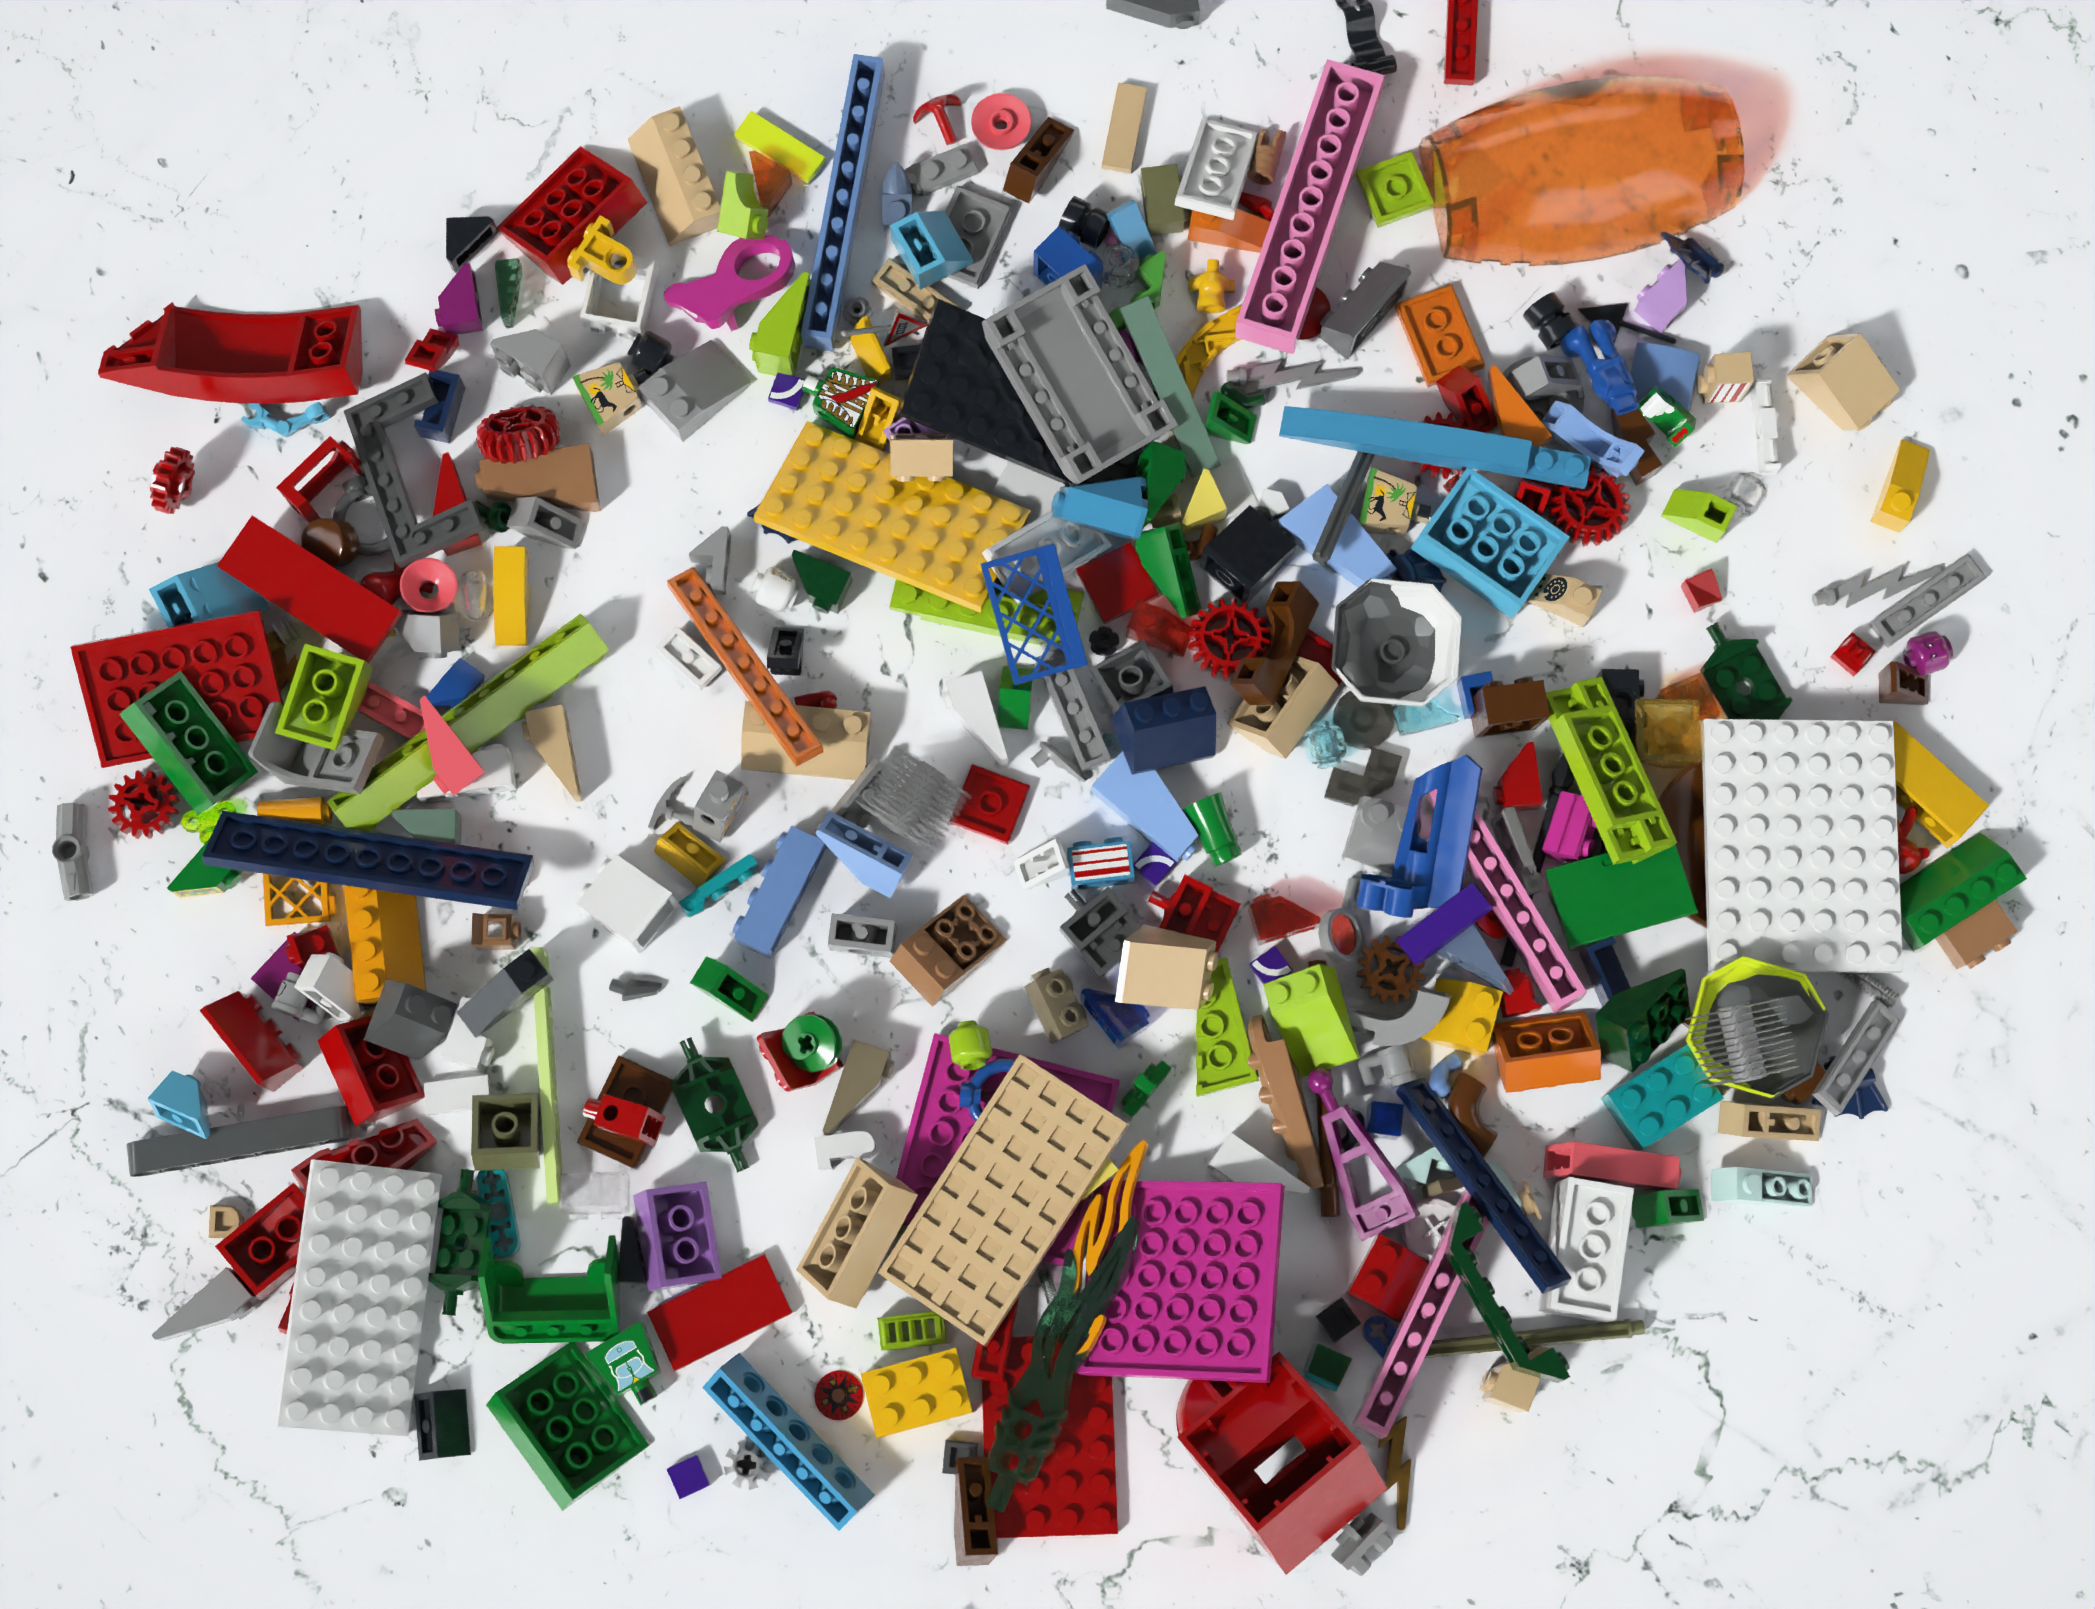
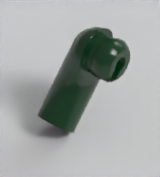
[1220,382,1265,409]

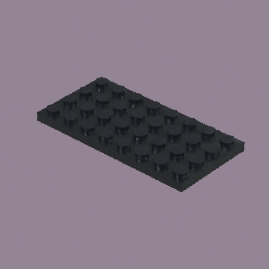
[897,299,1158,486]

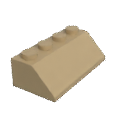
[627,106,721,246]
[741,700,872,780]
[796,1157,918,1309]

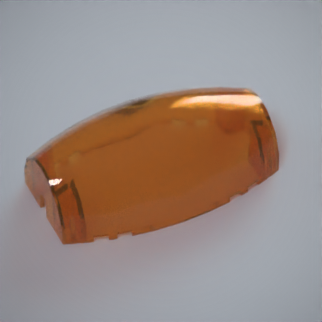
[1418,76,1745,266]

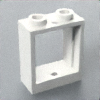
[580,256,659,340]

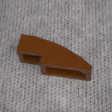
[1611,408,1663,486]

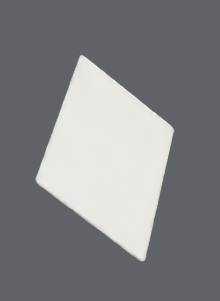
[1210,457,1259,519]

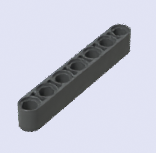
[126,1106,352,1177]

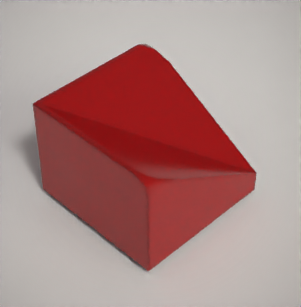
[1680,568,1723,613]

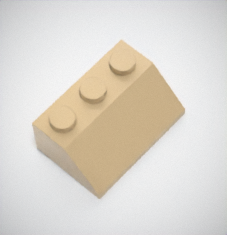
[1227,656,1338,759]

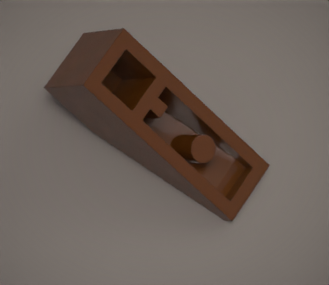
[1003,117,1074,204]
[954,1457,998,1566]

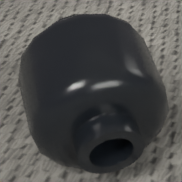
[627,331,675,376]

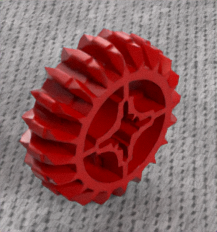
[476,405,560,464]
[1547,464,1631,547]
[1188,597,1271,681]

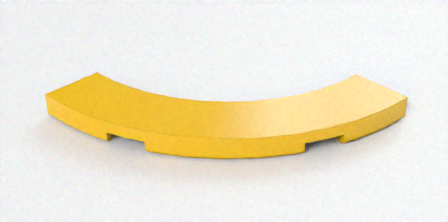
[1170,305,1242,431]

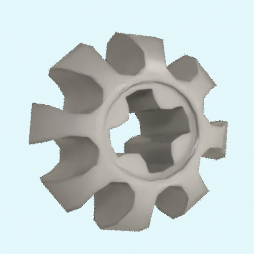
[723,1439,773,1490]

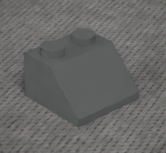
[363,979,458,1060]

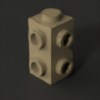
[1024,967,1089,1044]

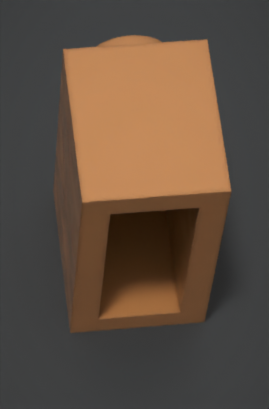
[1935,900,2018,969]

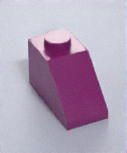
[435,263,484,335]

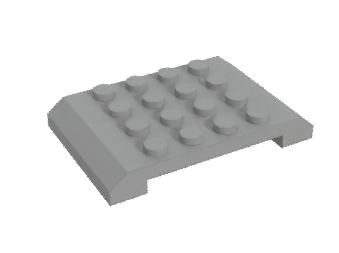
[982,264,1178,485]

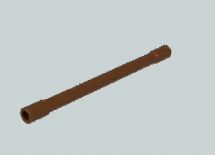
[1308,960,1340,1217]

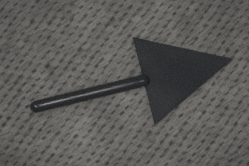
[1578,303,1676,344]

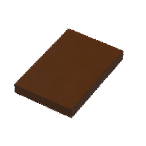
[576,1055,673,1170]

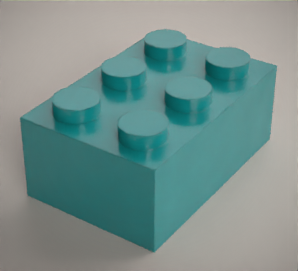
[1601,1044,1724,1151]

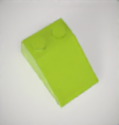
[749,272,811,376]
[275,644,373,751]
[1263,964,1360,1078]

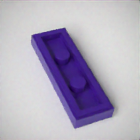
[1396,883,1493,967]

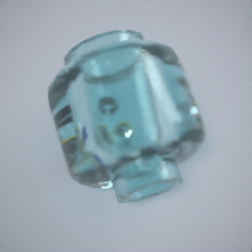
[1303,721,1347,769]

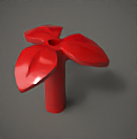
[913,94,961,146]

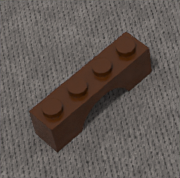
[1230,581,1320,705]

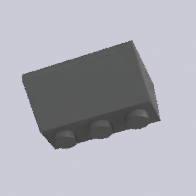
[1319,261,1412,359]

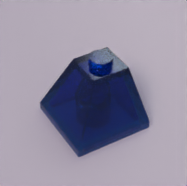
[1080,988,1150,1050]

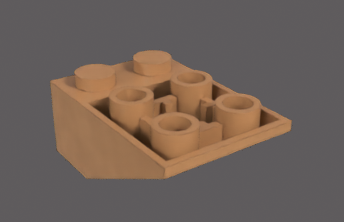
[889,895,1007,1007]

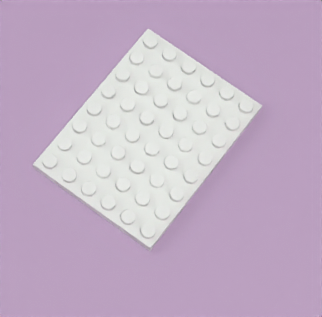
[1701,719,1903,973]

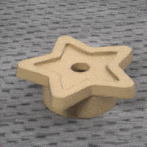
[1517,1180,1542,1220]

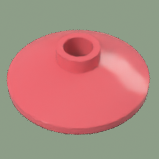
[971,93,1031,150]

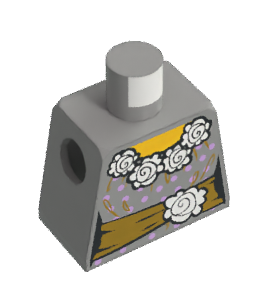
[693,770,750,843]

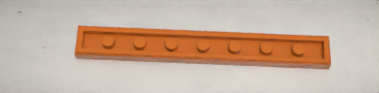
[667,567,824,767]

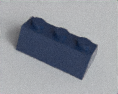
[1111,686,1216,775]

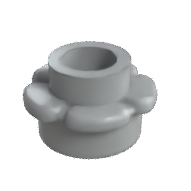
[842,297,872,326]

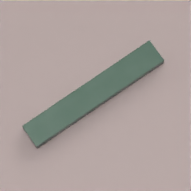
[1119,296,1222,478]

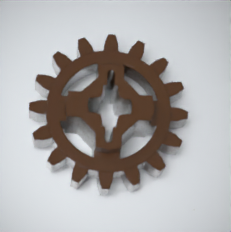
[1356,935,1426,1005]

